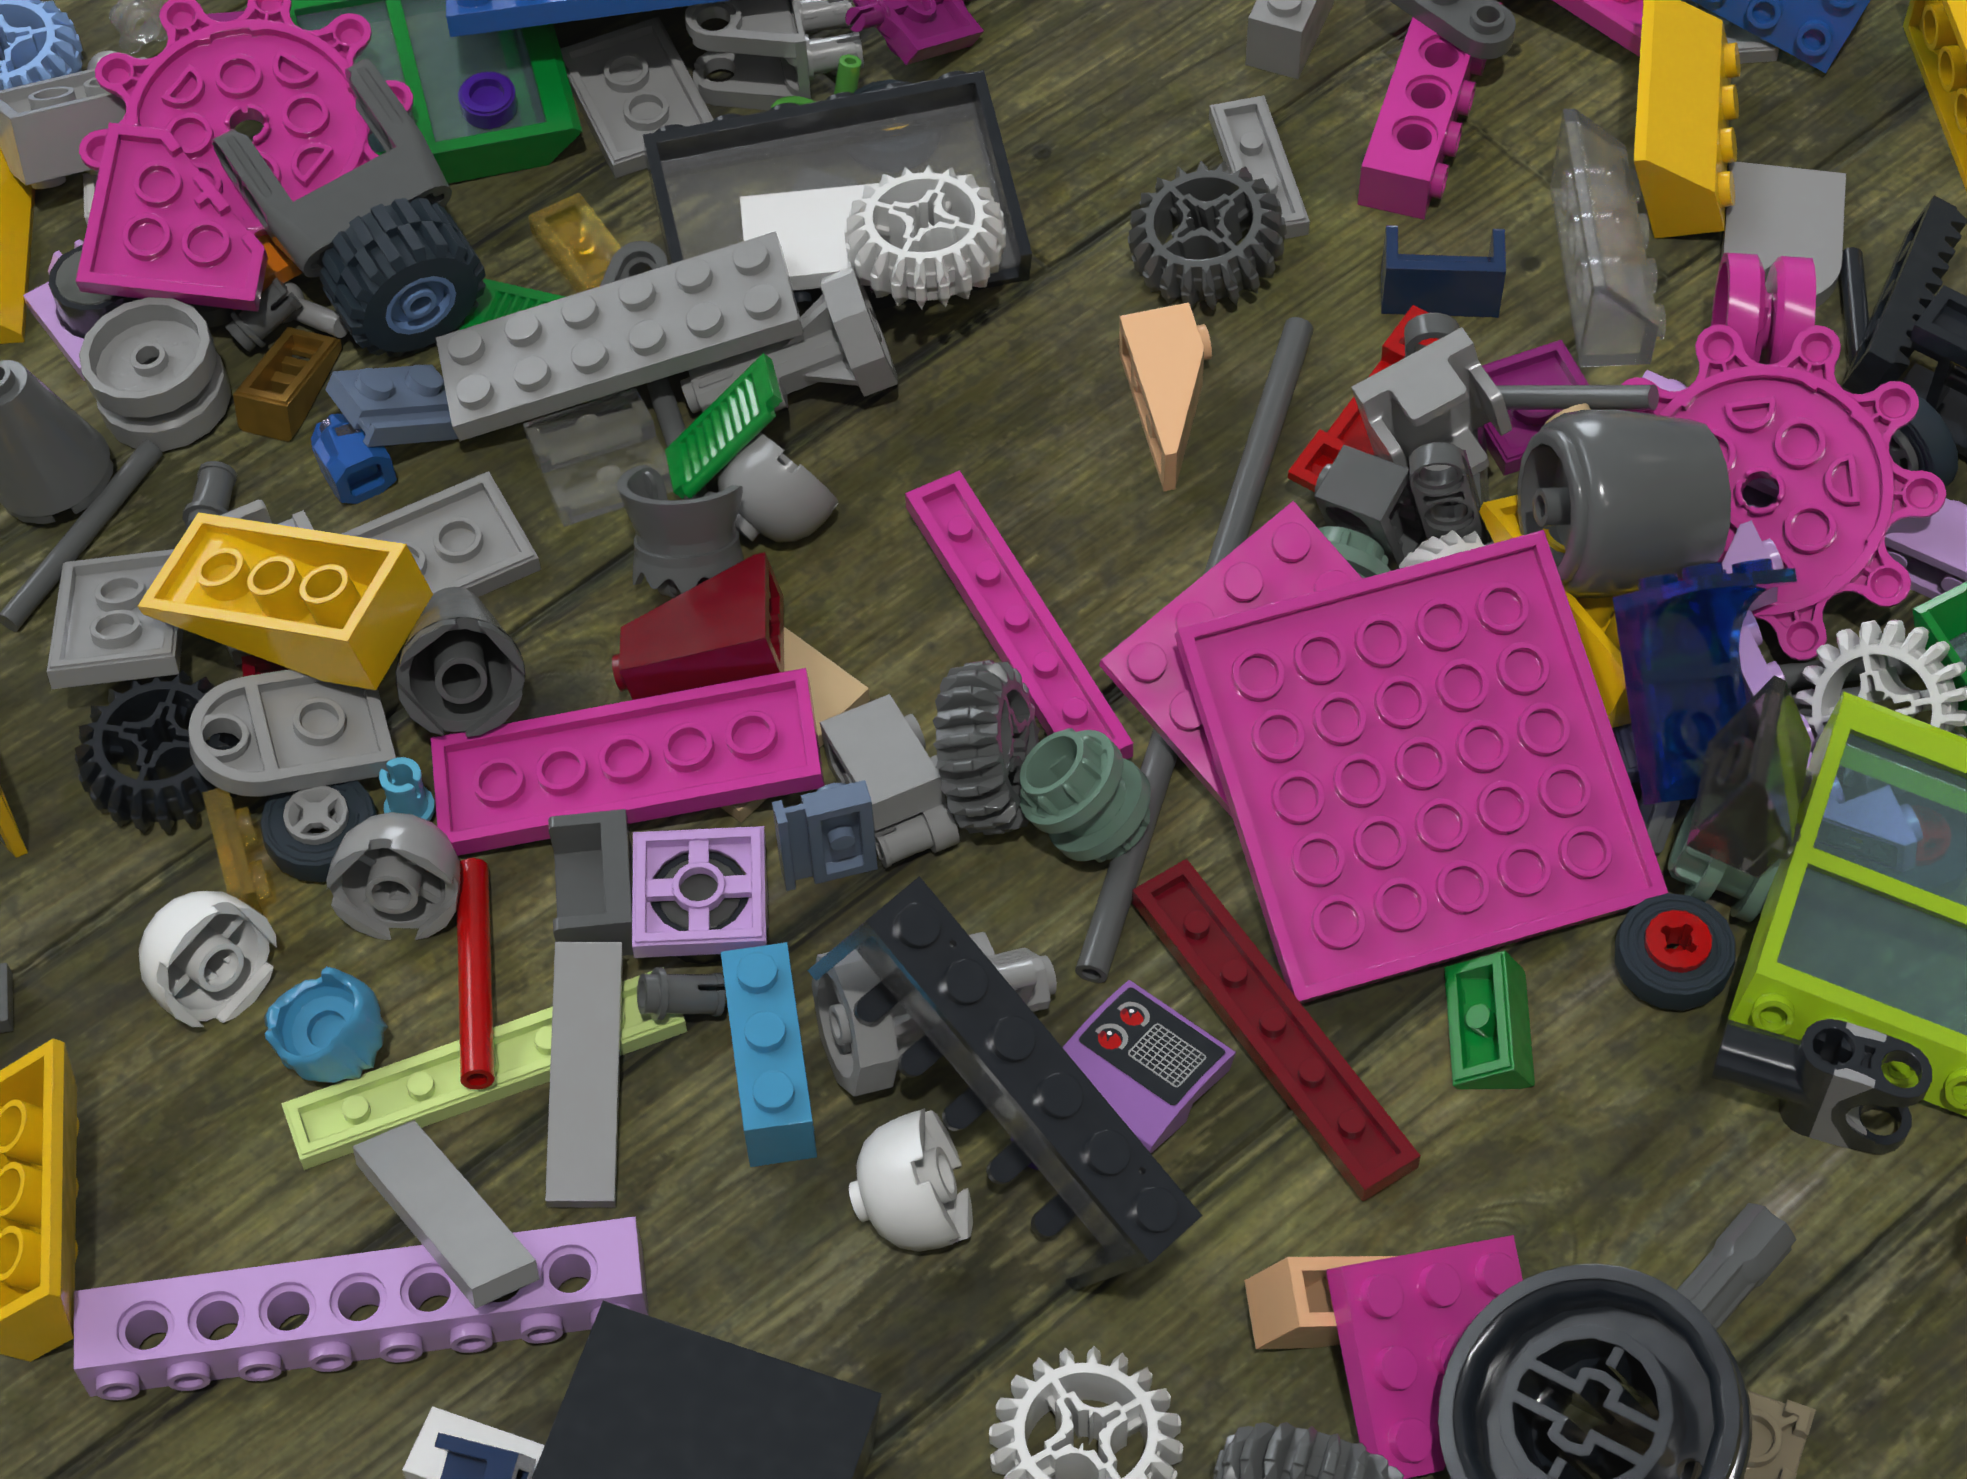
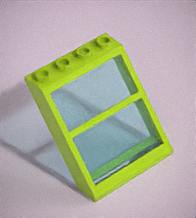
[1728,691,1967,1117]

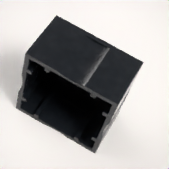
[531,1301,882,1479]

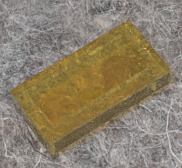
[528,193,621,293]
[202,788,273,916]

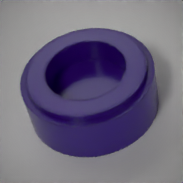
[458,72,518,129]

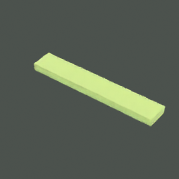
[281,967,687,1170]

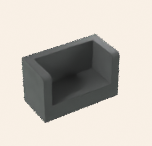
[548,809,634,956]

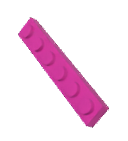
[905,470,1133,759]

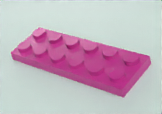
[431,668,825,856]

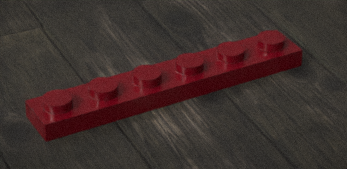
[1132,858,1421,1201]

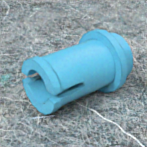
[379,757,435,821]

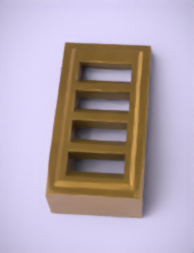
[233,327,342,441]

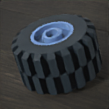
[320,198,486,357]

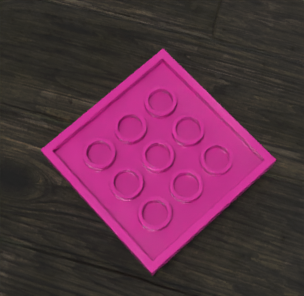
[1099,501,1363,817]

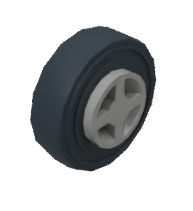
[260,780,377,882]

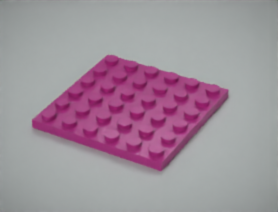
[1174,530,1668,1004]

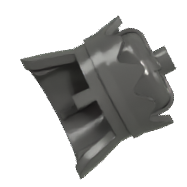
[617,465,744,598]

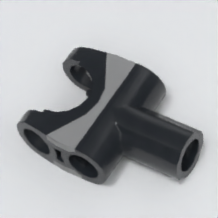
[1711,1019,1932,1154]

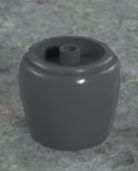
[1517,409,1731,598]

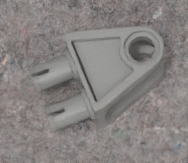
[685,0,864,110]

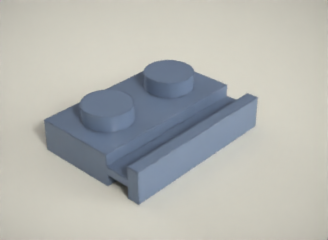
[325,364,458,447]
[772,780,878,891]

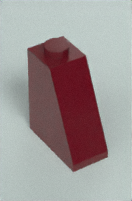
[612,552,784,700]

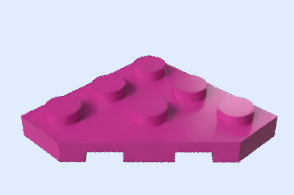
[76,122,268,312]
[1326,1235,1523,1479]

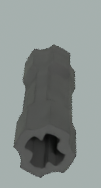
[1677,1203,1797,1331]

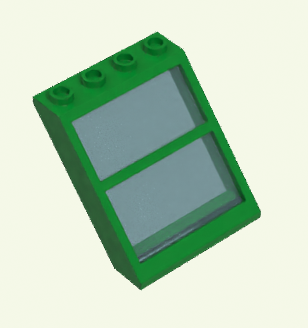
[290,0,583,184]

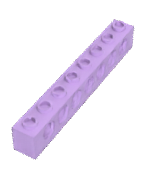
[74,1217,649,1400]

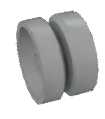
[79,297,231,452]

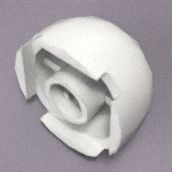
[139,891,277,1027]
[849,1108,973,1252]

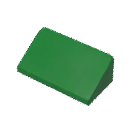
[1445,950,1535,1089]

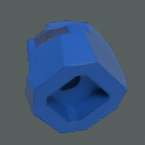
[311,414,397,504]

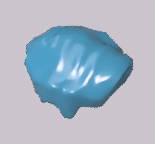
[264,966,388,1083]

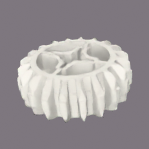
[844,165,1006,310]
[1795,620,1967,795]
[989,1346,1183,1479]

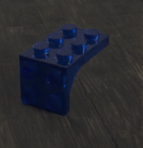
[1613,558,1797,805]

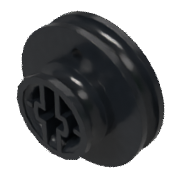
[1438,1264,1752,1479]

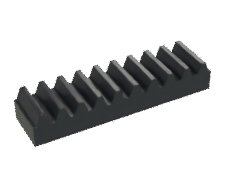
[1842,195,1967,394]

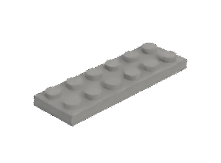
[436,231,804,441]

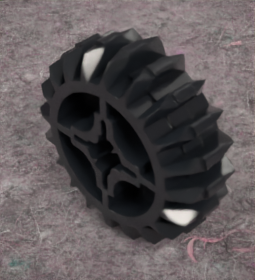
[75,670,240,835]

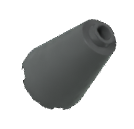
[0,360,113,524]
[396,587,525,737]

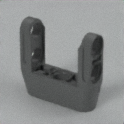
[212,58,452,277]
[1404,313,1492,545]

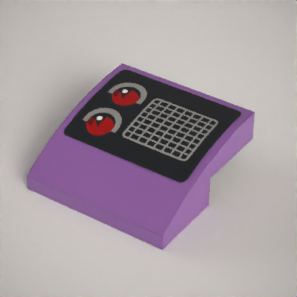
[1063,980,1236,1153]

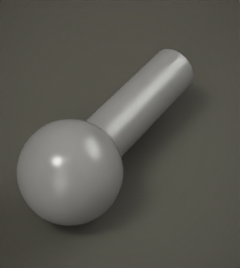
[271,281,349,338]

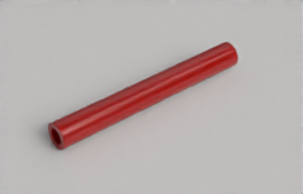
[457,858,495,1089]

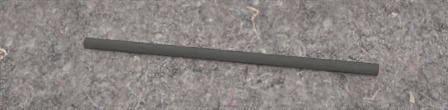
[1075,317,1314,983]

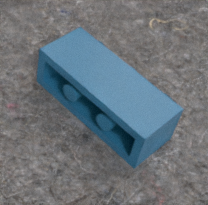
[721,942,817,1167]

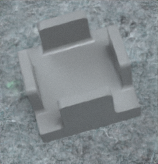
[1351,327,1512,475]

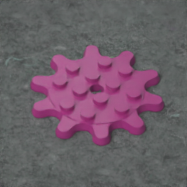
[79,0,413,238]
[1621,324,1946,661]

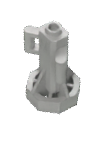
[680,266,898,414]
[811,932,1057,1096]

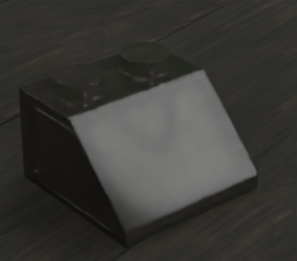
[1687,675,1812,878]

